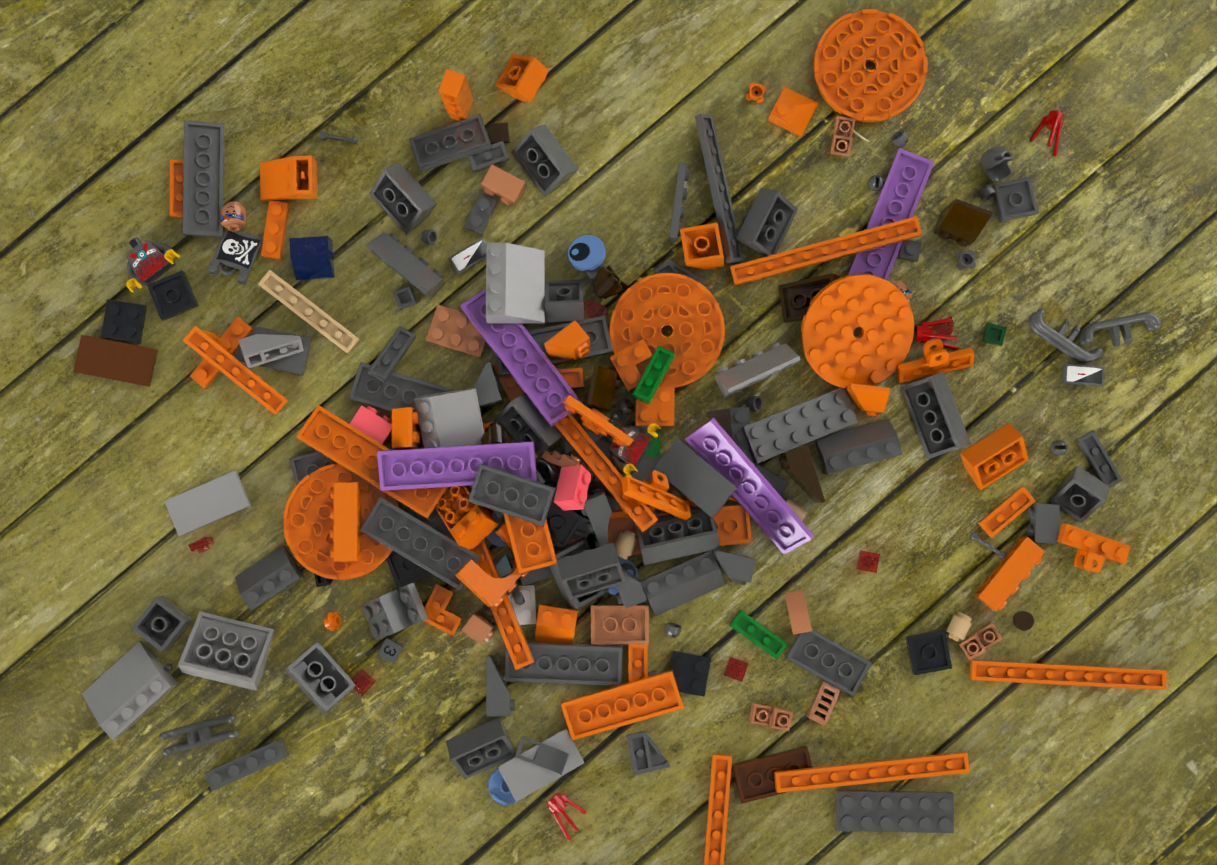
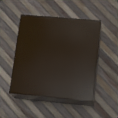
[489,123,510,145]

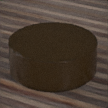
[1013,611,1034,631]

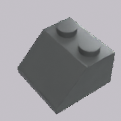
[545,279,584,323]
[473,362,504,409]
[1050,465,1109,523]

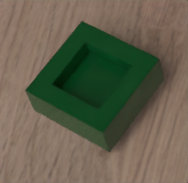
[982,323,1007,347]

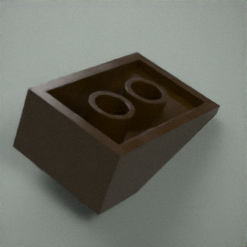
[934,199,993,246]
[779,273,840,323]
[587,364,621,412]
[779,446,825,503]

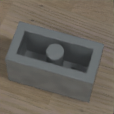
[1027,504,1060,544]

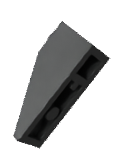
[486,655,515,716]

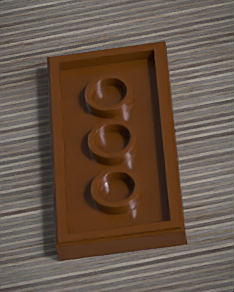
[73,335,158,387]
[732,746,813,804]

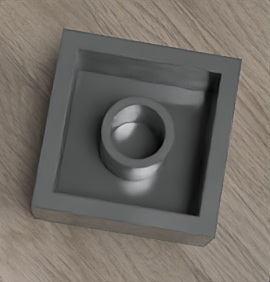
[132,596,193,652]

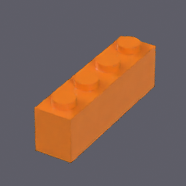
[438,69,474,121]
[330,482,360,562]
[973,536,1045,612]

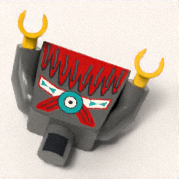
[126,237,180,293]
[603,423,661,477]

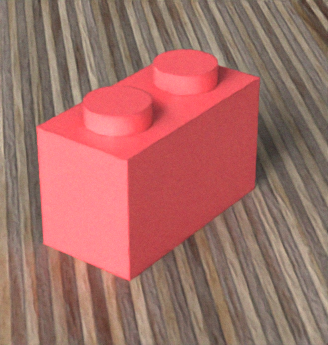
[350,405,392,446]
[554,465,591,511]

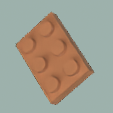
[426,305,486,358]
[591,605,649,645]

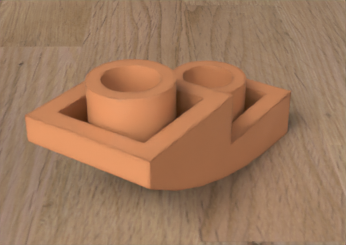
[830,116,856,157]
[541,451,586,468]
[784,590,812,635]
[959,621,1003,661]
[748,703,793,731]

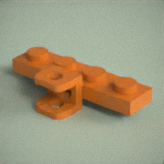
[189,317,254,389]
[897,339,974,383]
[562,395,633,447]
[622,470,691,521]
[1057,523,1131,573]

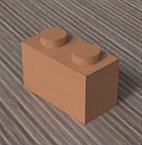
[481,165,527,206]
[462,611,495,644]

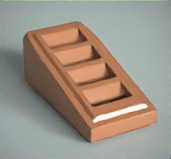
[806,681,841,726]

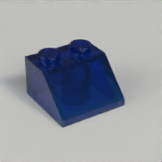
[289,236,334,280]

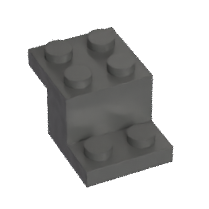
[362,582,429,640]

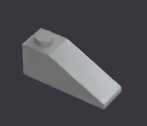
[238,334,304,368]

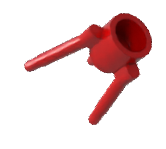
[1029,110,1064,156]
[916,318,959,350]
[547,793,586,841]

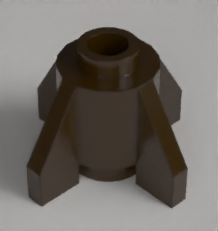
[593,265,628,299]
[481,423,512,444]

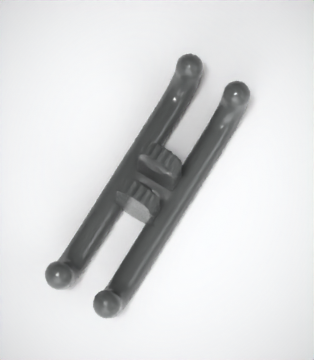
[1029,308,1103,363]
[1079,312,1161,347]
[159,714,240,756]

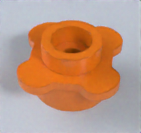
[746,82,767,104]
[324,611,341,631]

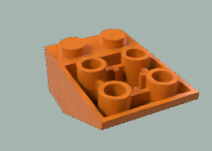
[260,156,318,201]
[435,486,499,551]

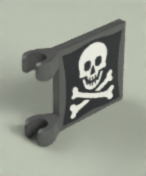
[208,228,263,285]

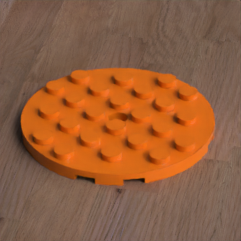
[813,9,928,122]
[610,273,725,388]
[801,274,914,388]
[283,464,400,580]

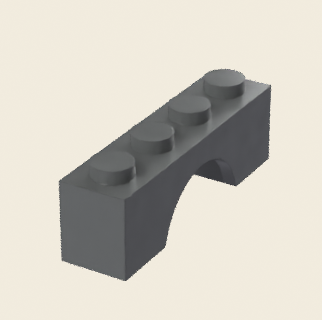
[204,737,290,791]

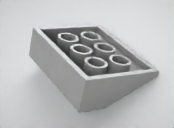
[486,243,545,324]
[714,343,801,397]
[414,388,484,448]
[178,612,274,691]
[82,641,179,740]

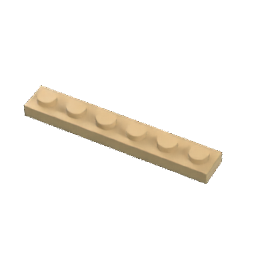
[258,269,360,354]

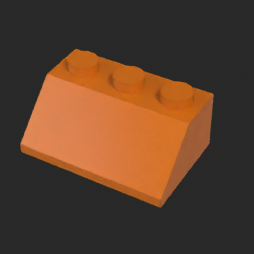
[960,423,1029,490]

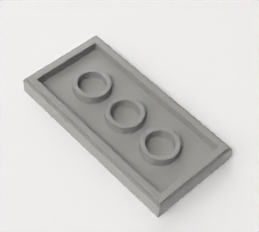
[164,471,251,536]
[497,728,584,802]

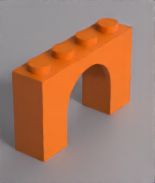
[455,521,529,607]

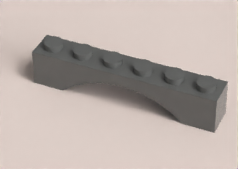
[581,490,647,609]

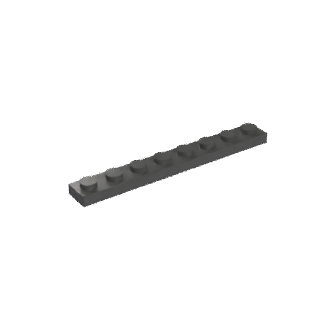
[695,114,744,263]

